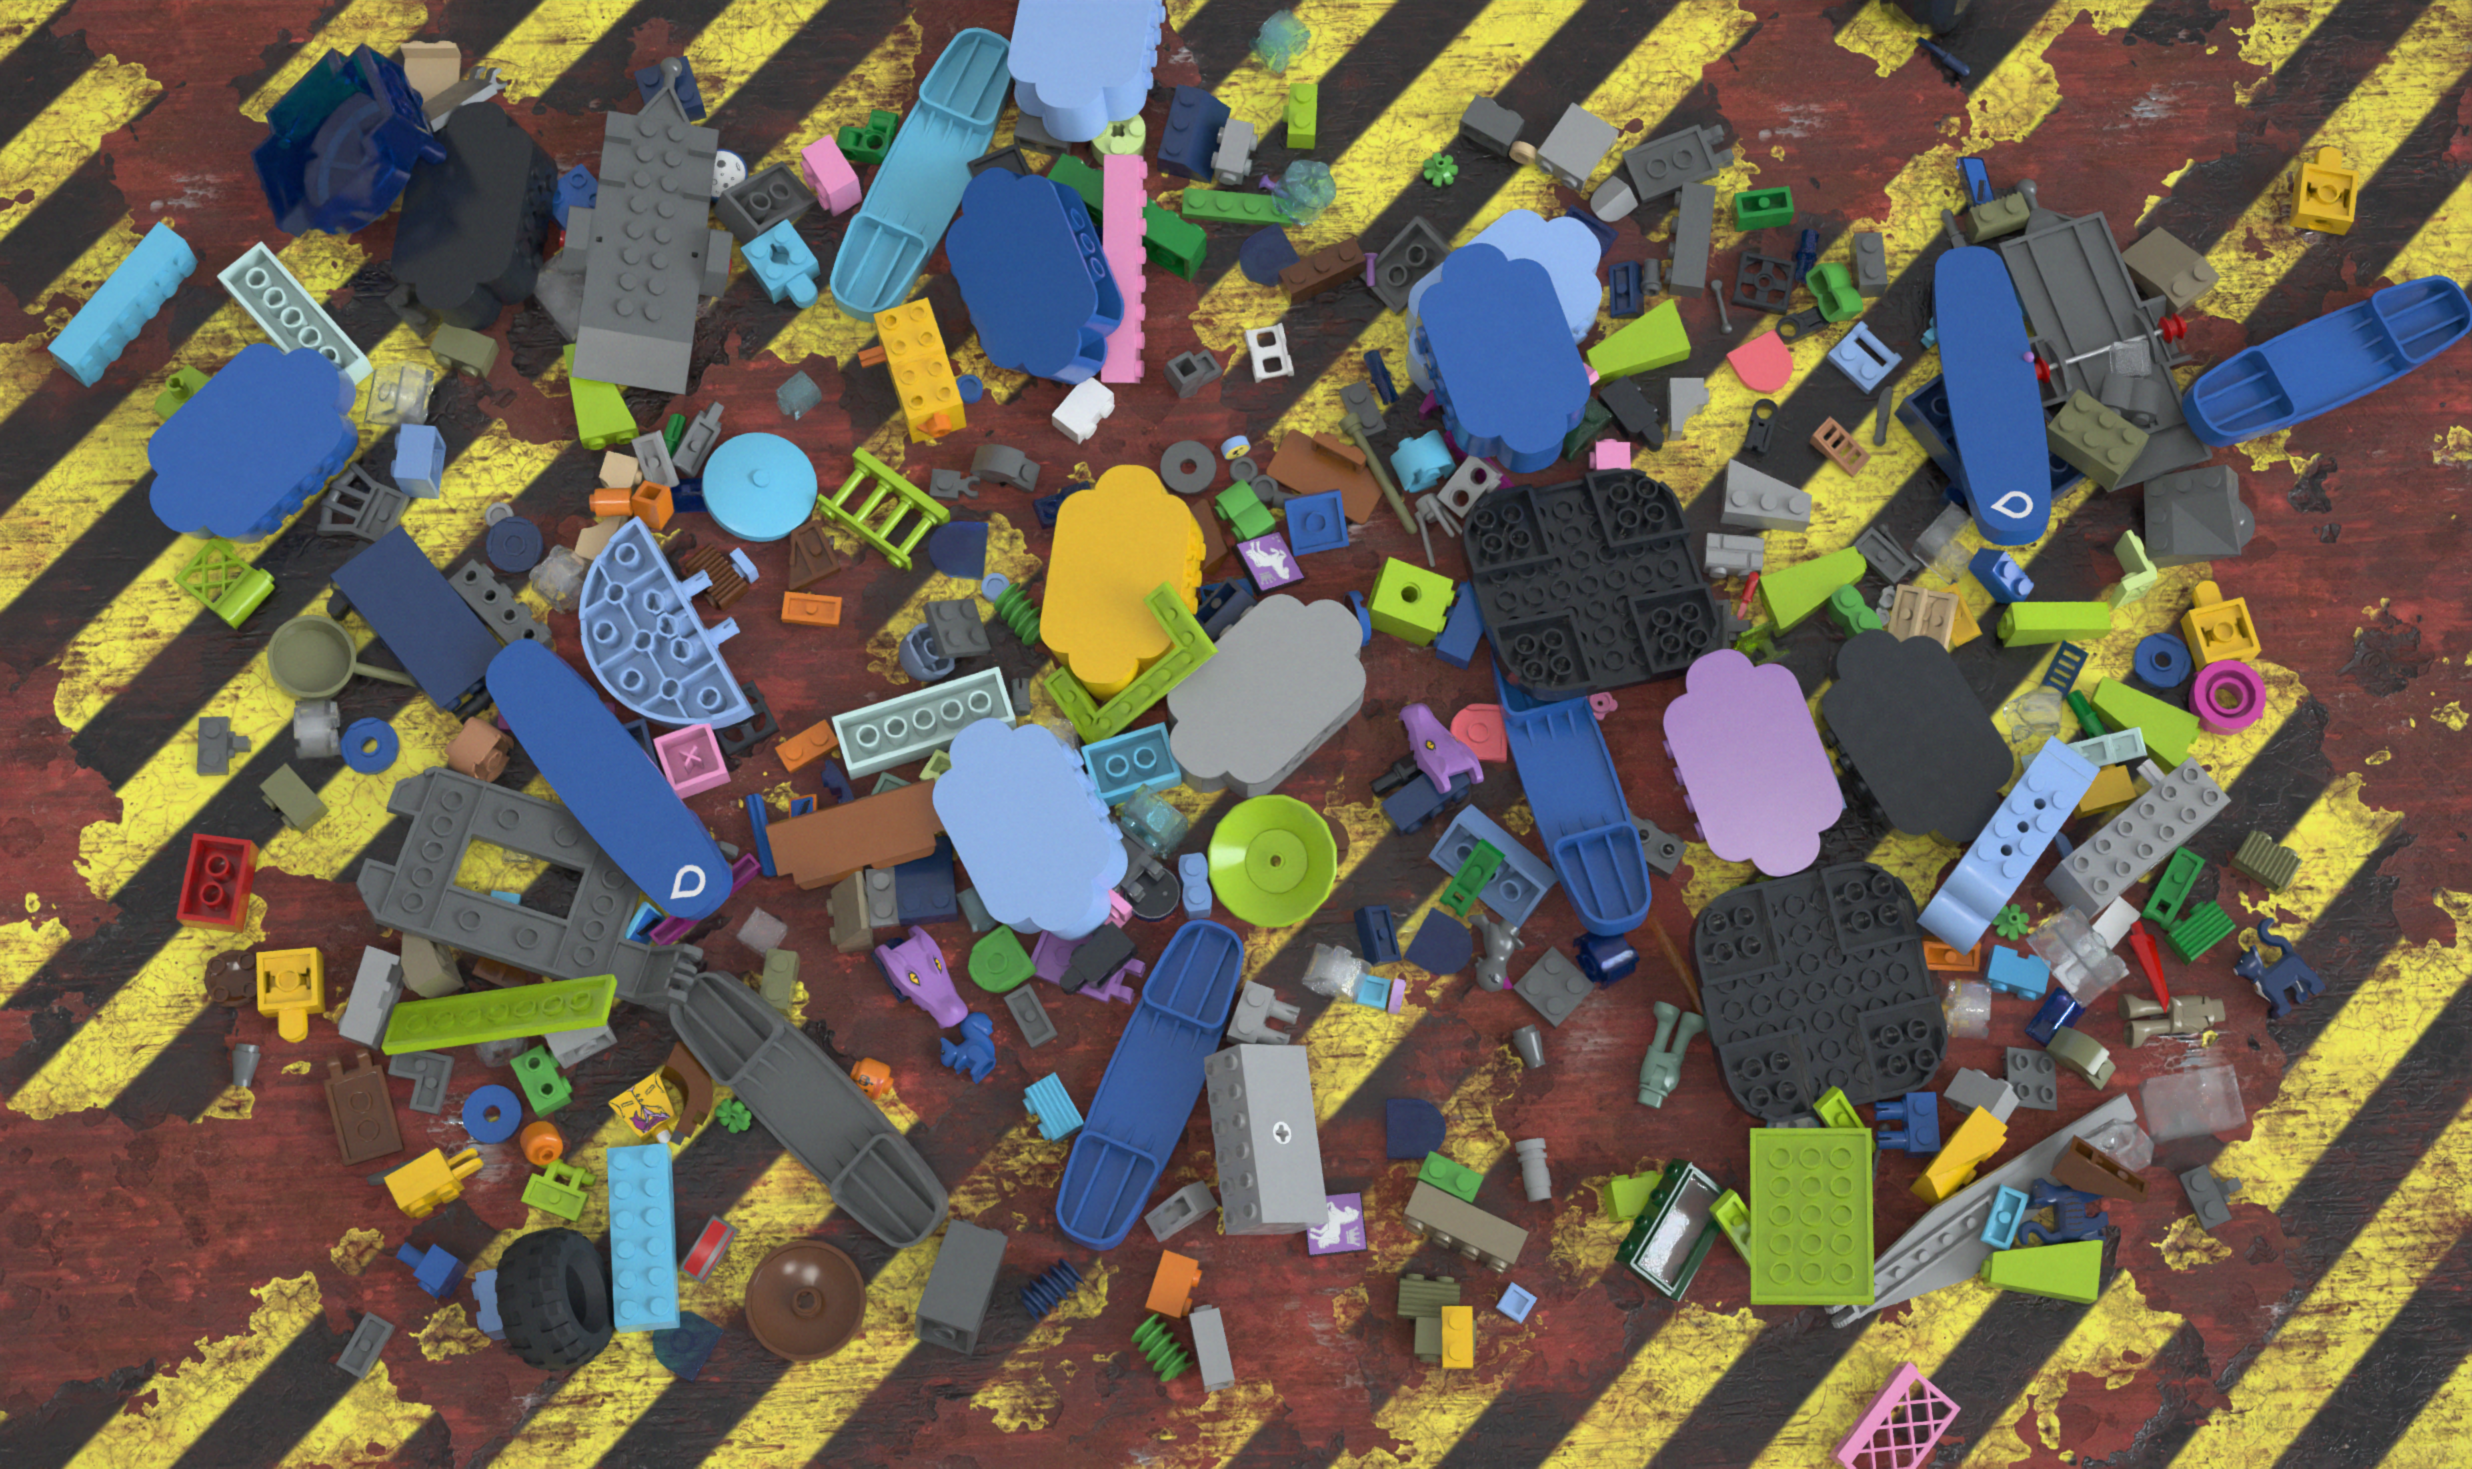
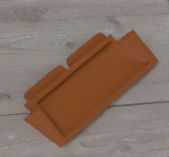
[765,777,946,890]

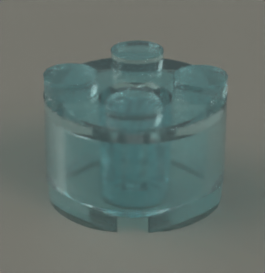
[1248,7,1312,74]
[1272,160,1336,225]

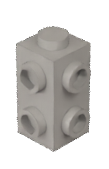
[1211,118,1258,185]

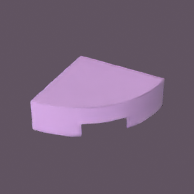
[1387,978,1406,1015]

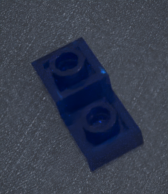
[1032,480,1092,530]
[821,760,854,804]

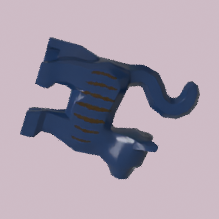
[2018,1178,2109,1245]

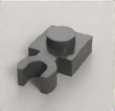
[929,469,980,502]

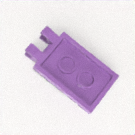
[1030,929,1146,1005]

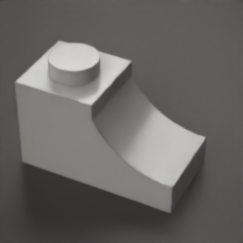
[1667,378,1709,441]
[1144,1180,1218,1243]

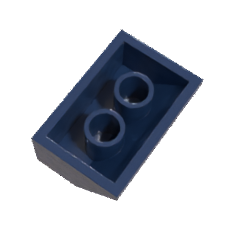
[1157,84,1231,184]

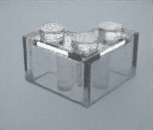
[1910,501,1975,585]

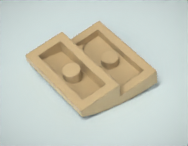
[1888,584,1959,650]

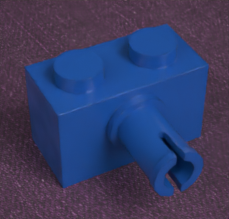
[396,1242,469,1299]

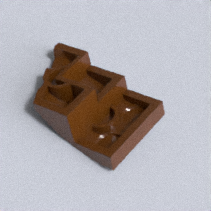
[1190,498,1230,576]

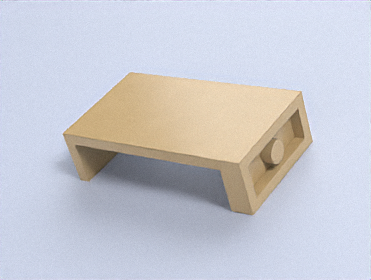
[396,41,461,146]

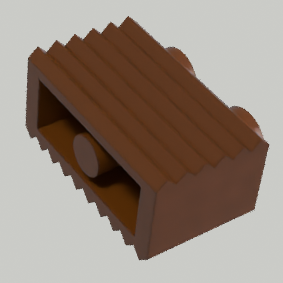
[684,543,749,612]

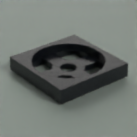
[1731,251,1797,316]
[714,680,780,757]

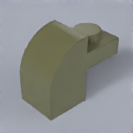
[2046,1026,2116,1091]

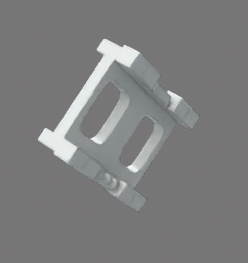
[1244,323,1294,383]

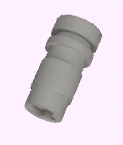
[1515,1138,1552,1202]

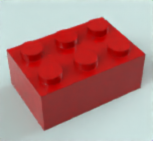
[176,833,259,934]

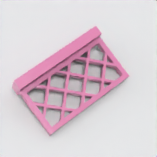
[1828,1361,1961,1469]

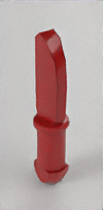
[1737,571,1760,620]

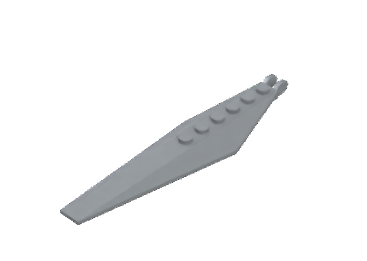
[1824,1092,2138,1329]

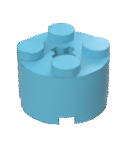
[1390,430,1456,493]

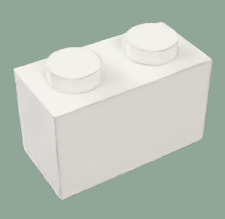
[1052,377,1115,444]

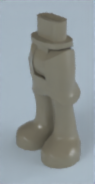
[2117,994,2225,1049]

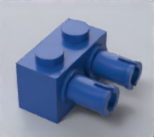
[1873,1092,1941,1158]

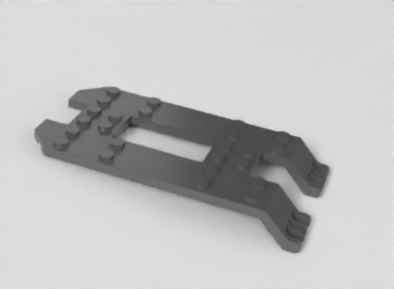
[356,766,739,1006]

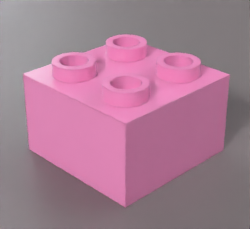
[800,134,862,217]
[653,723,731,799]

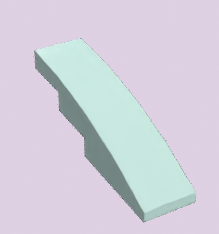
[2021,727,2147,771]

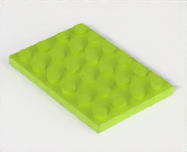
[1750,1128,1875,1305]

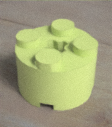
[1090,114,1146,166]

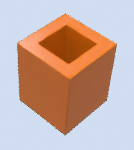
[631,480,674,530]

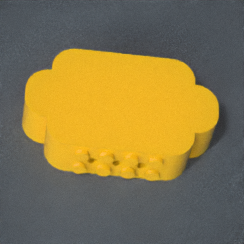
[1040,465,1206,701]

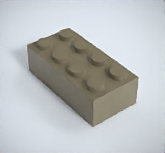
[1401,1181,1529,1274]

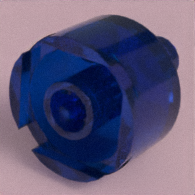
[1573,931,1640,990]

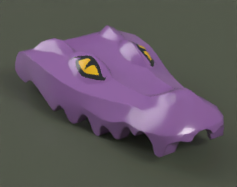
[1399,703,1483,794]
[875,925,968,1029]

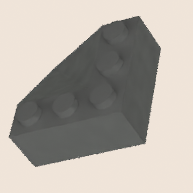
[2144,464,2241,569]

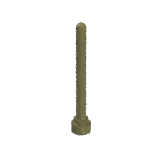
[1338,412,1417,534]

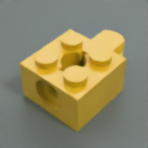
[2289,146,2359,235]
[2180,581,2261,672]
[256,947,325,1043]
[384,1148,484,1219]

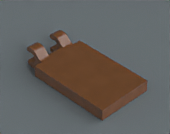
[323,1047,405,1167]

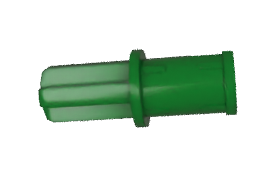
[663,414,687,458]
[2066,689,2108,739]

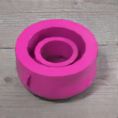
[2188,660,2266,735]

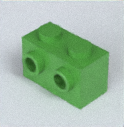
[510,1045,573,1118]
[1416,1151,1484,1205]

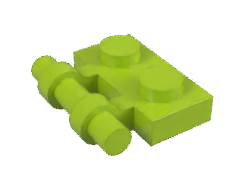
[521,1158,597,1224]

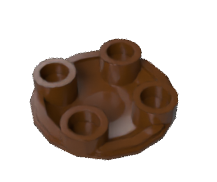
[204,950,257,1007]

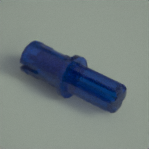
[1795,229,1820,284]
[1363,350,1400,406]

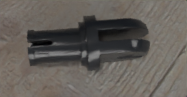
[1368,752,1424,798]

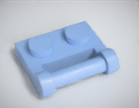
[1827,321,1903,395]

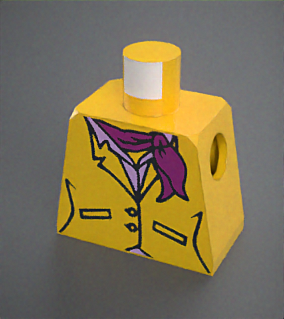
[608,1071,679,1146]

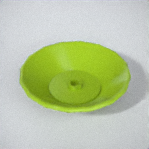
[1208,794,1337,927]

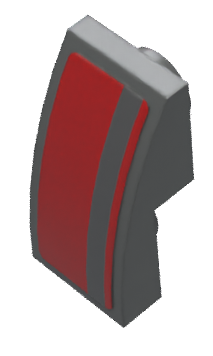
[679,1214,739,1284]

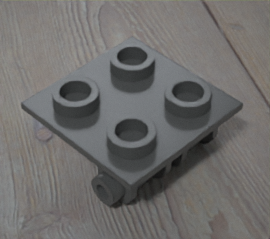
[2001,1047,2057,1111]

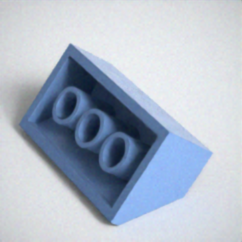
[1429,804,1559,929]

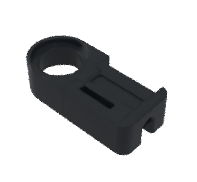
[1775,304,1831,345]
[1741,398,1778,457]

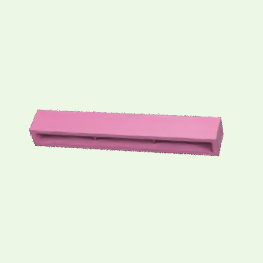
[1101,155,1147,383]

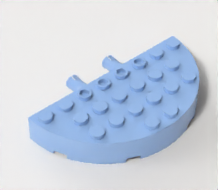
[579,516,755,730]

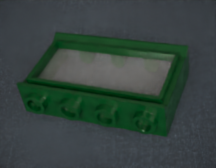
[1614,1158,1726,1302]

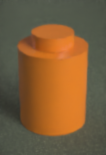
[589,487,633,517]

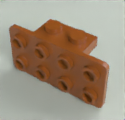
[1266,429,1384,525]

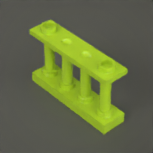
[817,447,951,572]

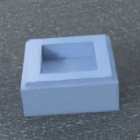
[1496,1282,1537,1325]

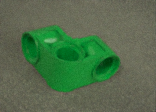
[836,109,899,165]

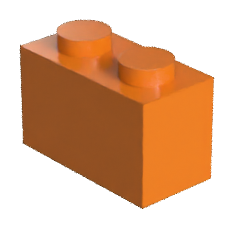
[1145,1250,1202,1322]

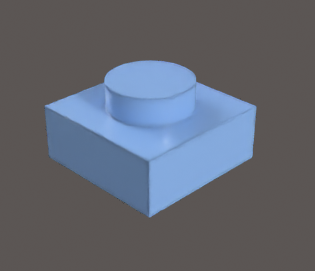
[730,547,759,584]

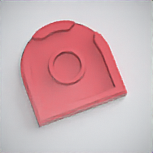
[1725,329,1793,394]
[1450,704,1507,764]

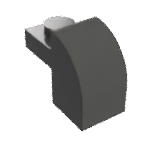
[1163,349,1223,398]
[970,444,1041,493]

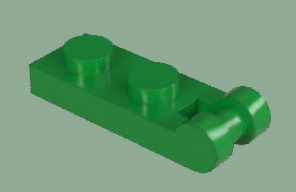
[1439,838,1506,918]
[2140,846,2206,930]

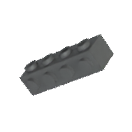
[447,559,554,648]
[1628,808,1688,882]

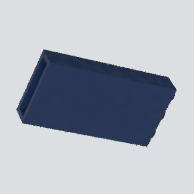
[330,525,503,715]

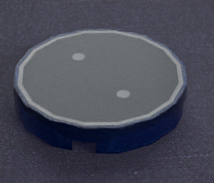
[1123,867,1181,923]

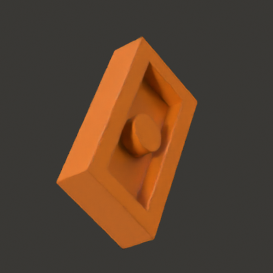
[781,591,843,628]
[775,719,840,775]

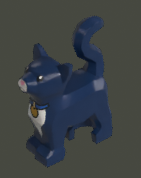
[2233,917,2326,1020]

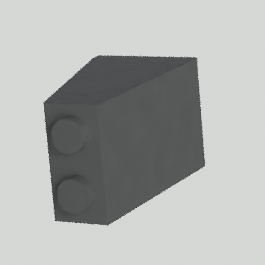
[914,1218,1008,1356]

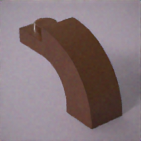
[660,1041,713,1146]

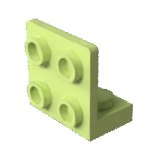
[2109,529,2158,610]

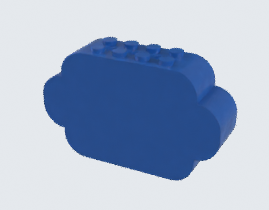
[945,167,1125,385]
[1414,243,1591,473]
[148,343,358,544]

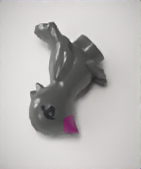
[1468,914,1525,992]

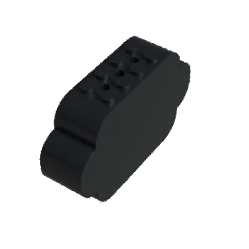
[391,102,558,331]
[1815,629,2014,848]

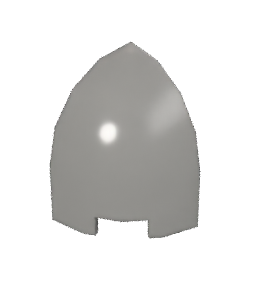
[1591,175,1638,222]

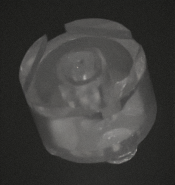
[529,545,591,614]
[294,700,341,759]
[1303,943,1372,1004]
[1945,978,1991,1040]

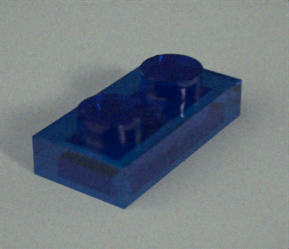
[1563,204,1619,258]

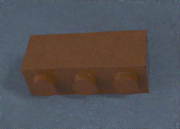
[1278,237,1366,307]

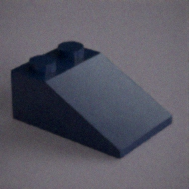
[894,836,959,927]

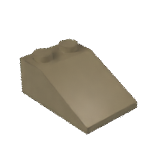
[2121,226,2220,320]
[827,871,874,953]
[401,932,465,999]

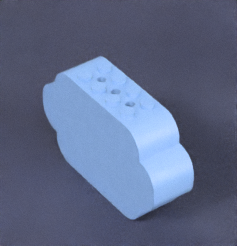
[1007,0,1166,142]
[1405,209,1602,395]
[932,718,1128,941]
[1916,735,2101,956]

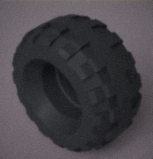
[495,1227,615,1372]

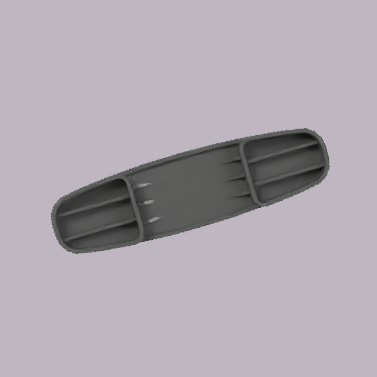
[669,970,949,1249]

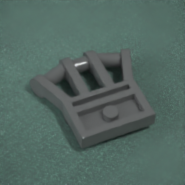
[316,461,410,544]

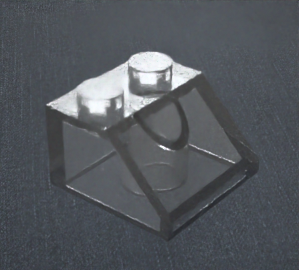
[364,360,434,428]

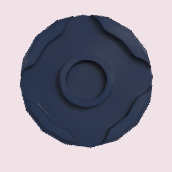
[486,516,544,574]

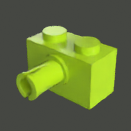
[153,364,211,422]

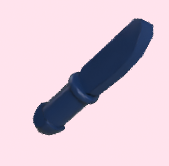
[1915,37,1970,77]

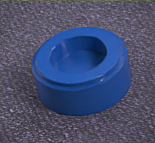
[956,374,983,404]

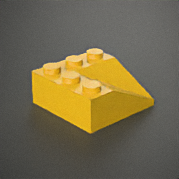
[1909,1105,2008,1208]

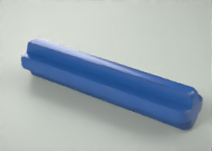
[745,793,778,878]

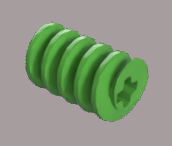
[993,582,1042,646]
[1131,1313,1195,1382]

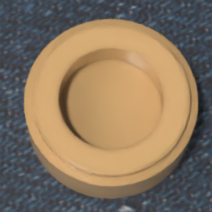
[1509,141,1538,165]

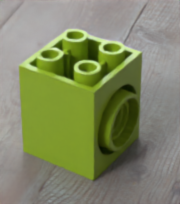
[1366,557,1455,647]

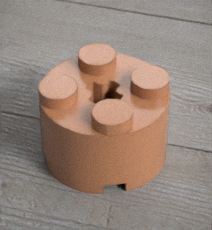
[445,717,514,783]

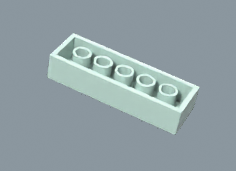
[217,241,374,385]
[832,666,1017,780]

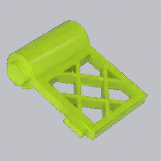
[174,537,275,630]

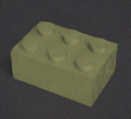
[2046,388,2150,491]

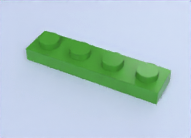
[1182,188,1295,228]

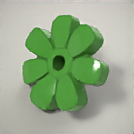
[1423,153,1458,188]
[1991,904,2029,941]
[714,1098,751,1133]

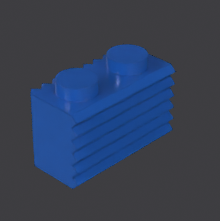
[1968,548,2034,604]

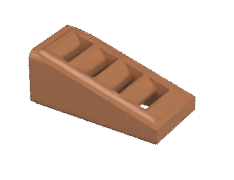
[1809,417,1871,478]

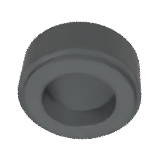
[1229,457,1258,485]
[1250,475,1278,505]

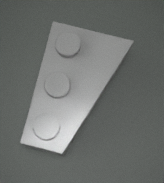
[1720,458,1812,533]
[338,945,405,1051]

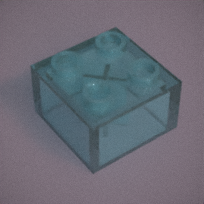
[1120,783,1188,859]

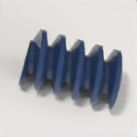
[1019,1258,1086,1323]

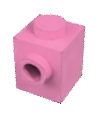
[1588,439,1631,472]

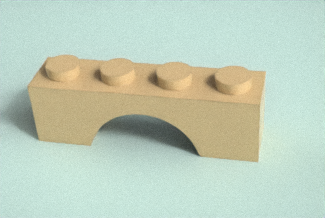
[573,451,645,567]

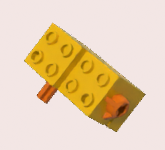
[858,297,966,444]

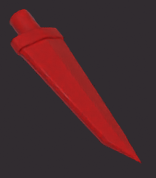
[2128,921,2170,1014]

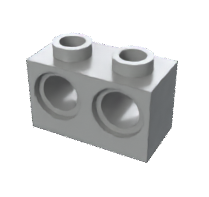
[1436,455,1503,518]

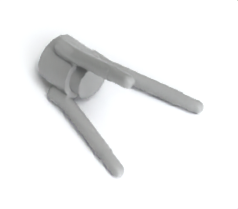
[1414,493,1463,567]

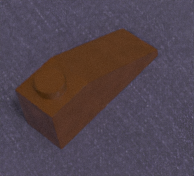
[2050,1134,2151,1203]

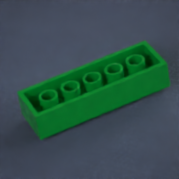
[1046,153,1207,282]

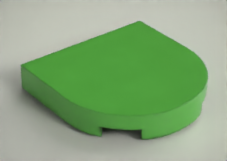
[968,924,1038,993]

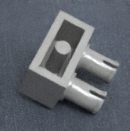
[1227,980,1300,1045]

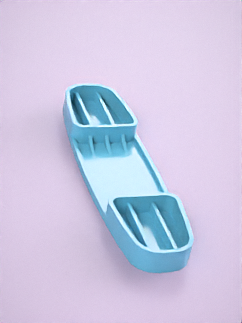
[830,27,1014,323]

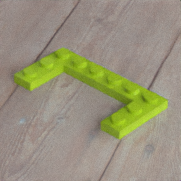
[1042,581,1219,745]
[1709,1085,1877,1268]

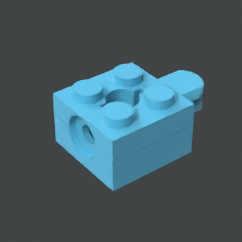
[740,219,821,308]

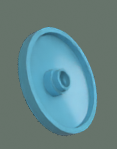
[702,433,817,542]

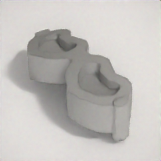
[1874,585,1896,627]

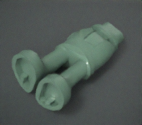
[1637,1001,1706,1109]

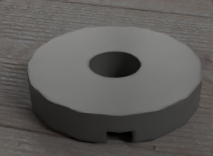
[1160,440,1216,496]

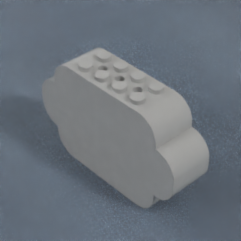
[1167,594,1366,799]

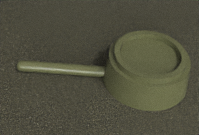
[267,615,416,703]

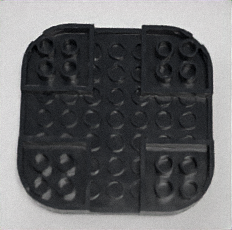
[1460,468,1720,701]
[1688,862,1948,1123]

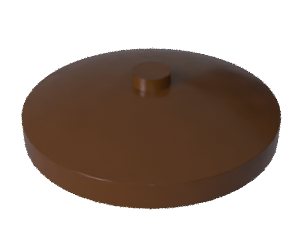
[745,1240,867,1363]

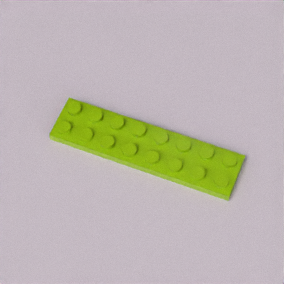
[381,974,617,1055]

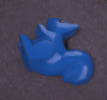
[940,1012,996,1084]

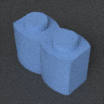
[1179,853,1212,920]

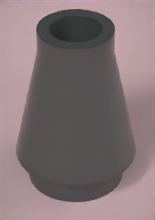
[1512,1024,1546,1070]
[231,1043,261,1087]

